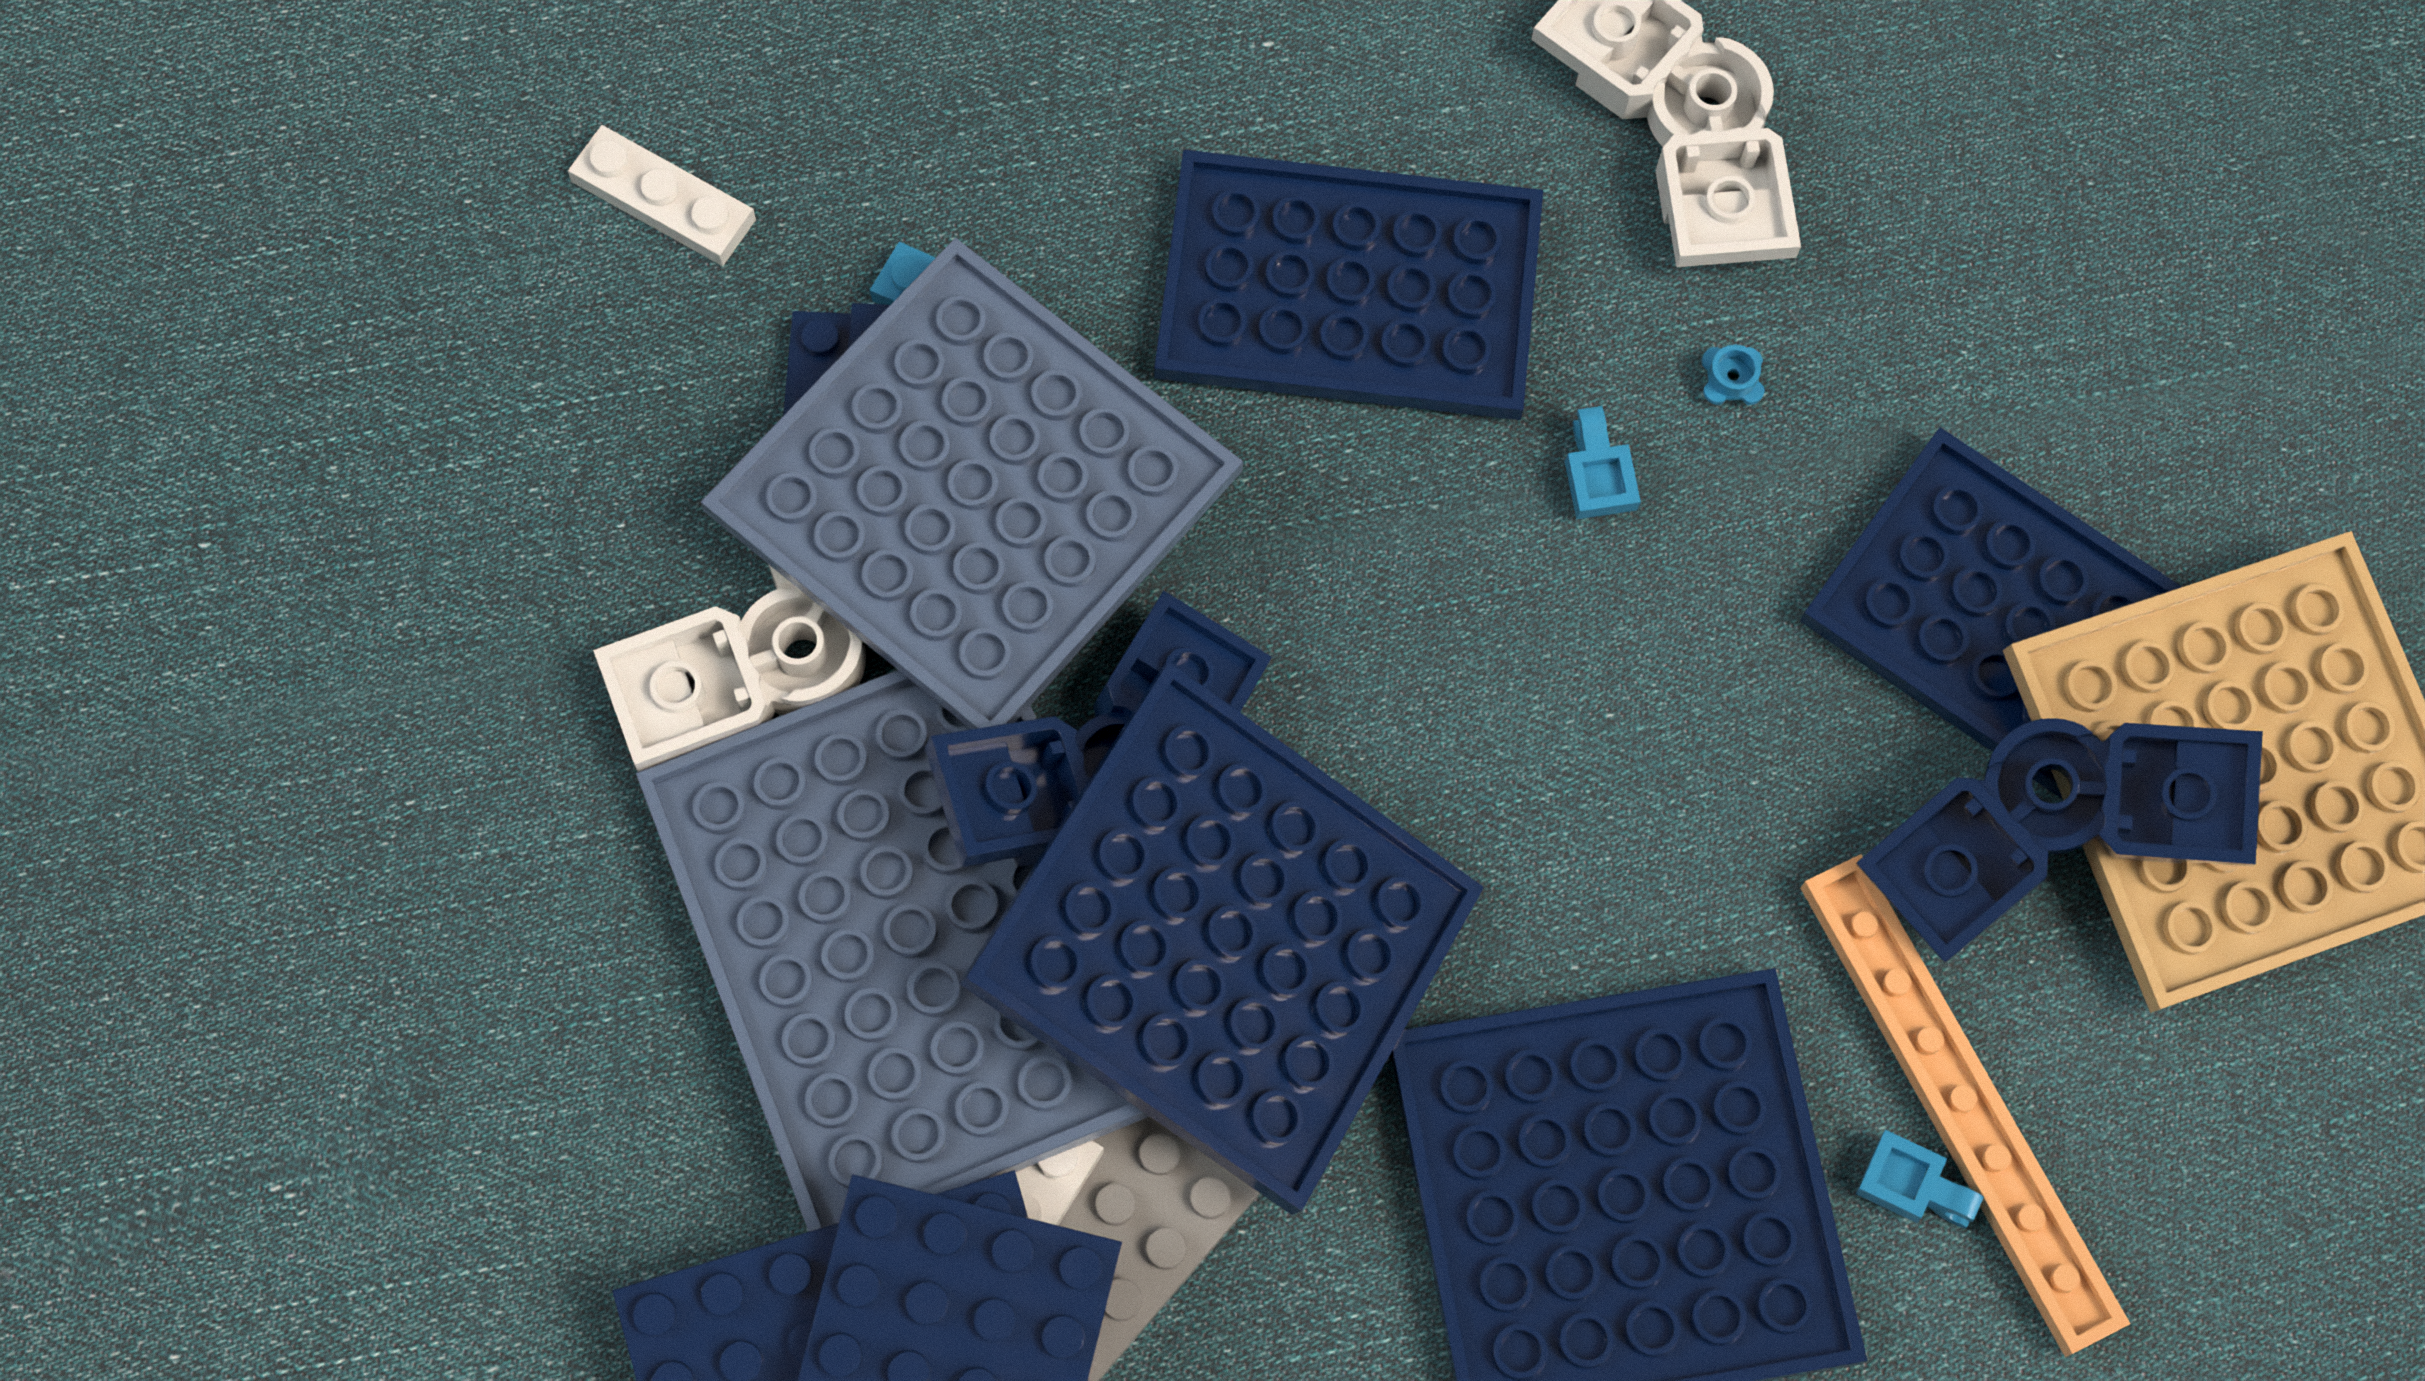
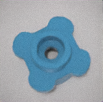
[1701,345,1765,405]

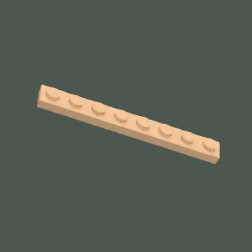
[1800,854,2130,1357]

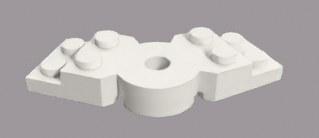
[1531,0,1801,267]
[593,565,866,772]

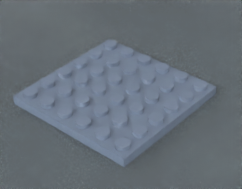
[701,238,1243,729]

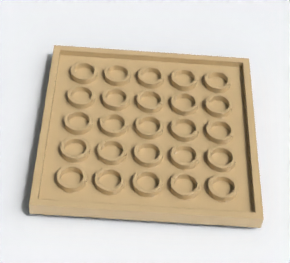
[2003,531,2425,1013]

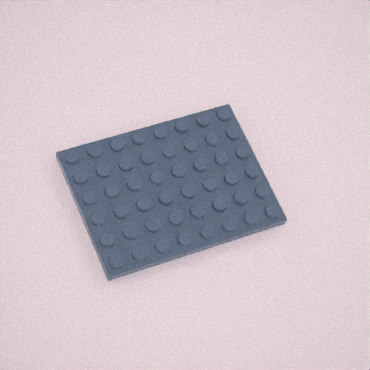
[636,670,1149,1231]

